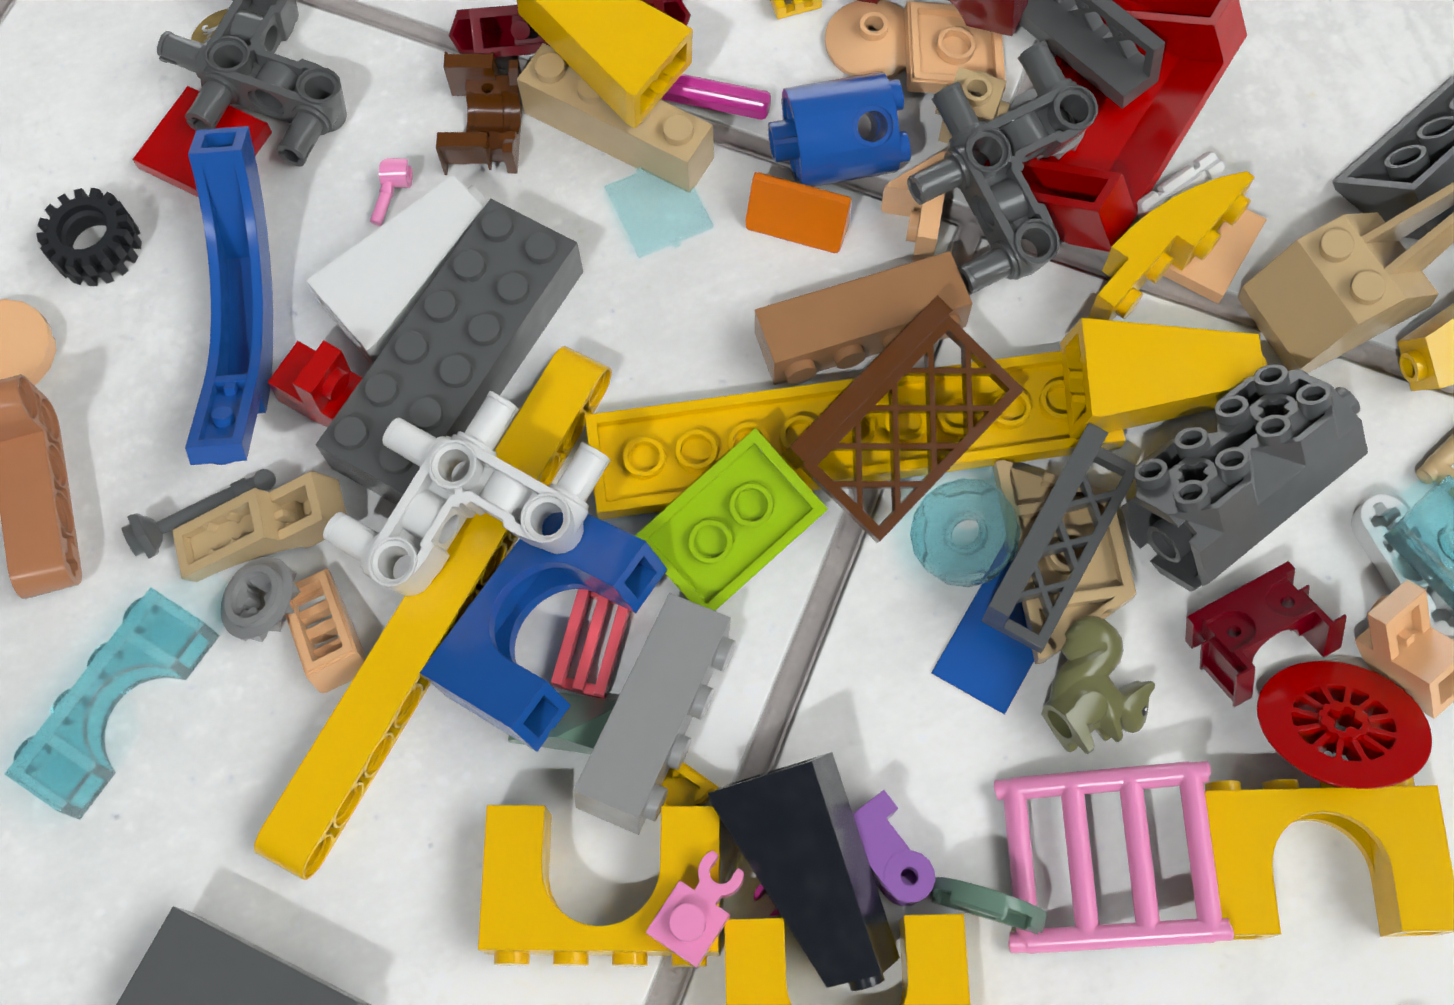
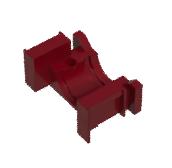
[1185,561,1347,708]

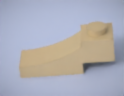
[172,471,347,582]

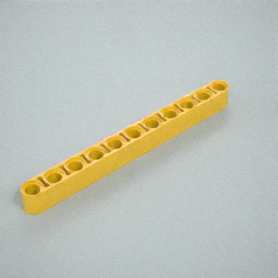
[254,346,612,880]

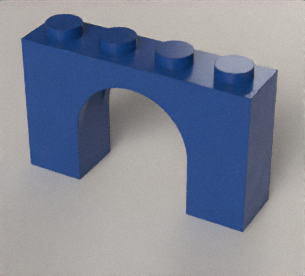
[420,512,667,752]

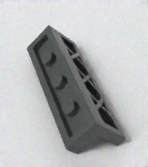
[1018,0,1165,109]
[981,423,1137,654]

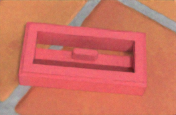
[551,589,630,699]

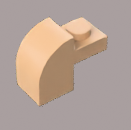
[1355,580,1454,719]

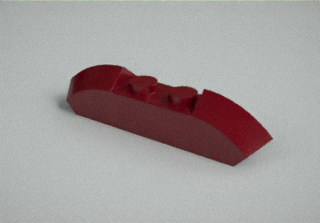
[448,0,691,57]

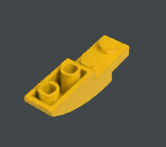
[1088,171,1255,320]

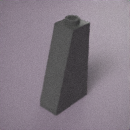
[116,906,371,1005]

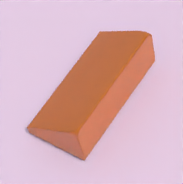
[745,172,852,253]

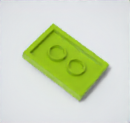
[635,428,828,611]

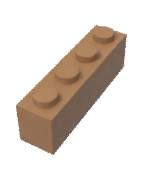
[755,251,973,385]

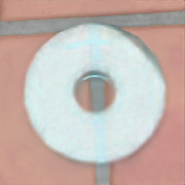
[910,478,1021,587]

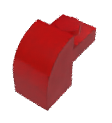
[268,340,362,427]

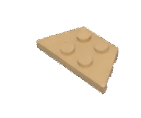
[993,460,1136,664]

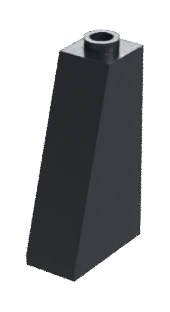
[708,752,900,991]

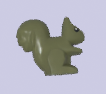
[1041,616,1155,754]

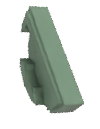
[929,877,1047,934]

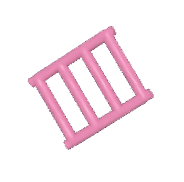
[994,761,1234,954]

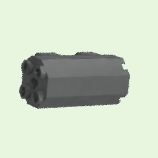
[1121,364,1368,592]

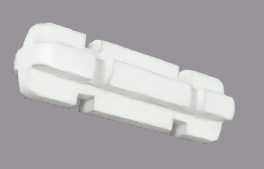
[1137,152,1225,219]

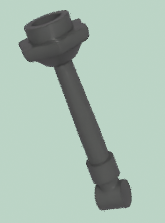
[121,469,276,559]

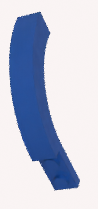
[185,126,273,465]

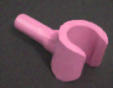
[370,158,413,226]

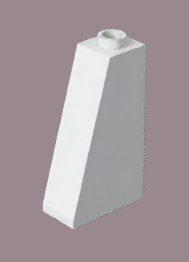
[306,174,487,365]

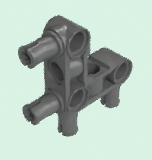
[157,0,347,167]
[907,41,1098,295]

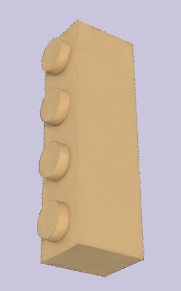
[517,43,714,194]

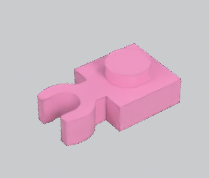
[646,851,744,968]

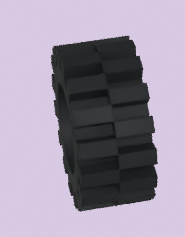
[36,188,142,286]

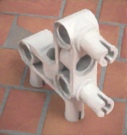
[323,391,611,596]

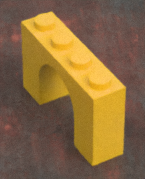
[1205,777,1454,940]
[478,805,721,967]
[724,914,970,1005]

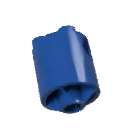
[768,71,911,187]

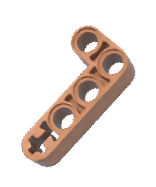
[0,374,82,599]

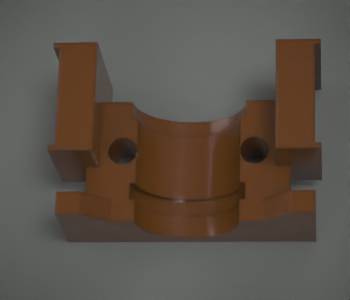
[436,52,523,175]

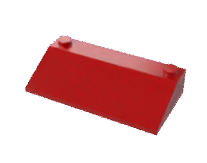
[983,0,1247,252]

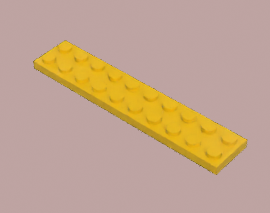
[585,351,1125,520]

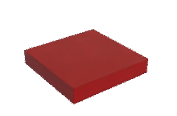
[132,86,272,197]

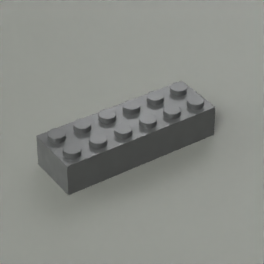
[315,198,583,505]

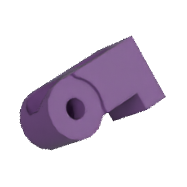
[853,790,935,906]

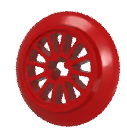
[1257,661,1432,789]

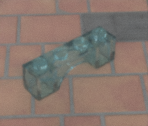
[5,587,220,820]

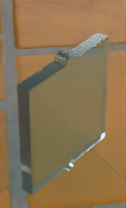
[604,167,713,258]

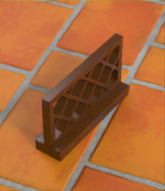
[781,295,1025,543]

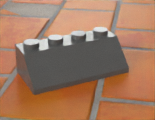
[1333,76,1454,240]

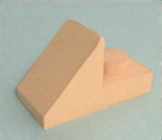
[881,151,947,262]

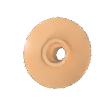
[825,0,906,79]

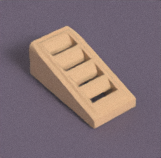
[285,568,366,693]

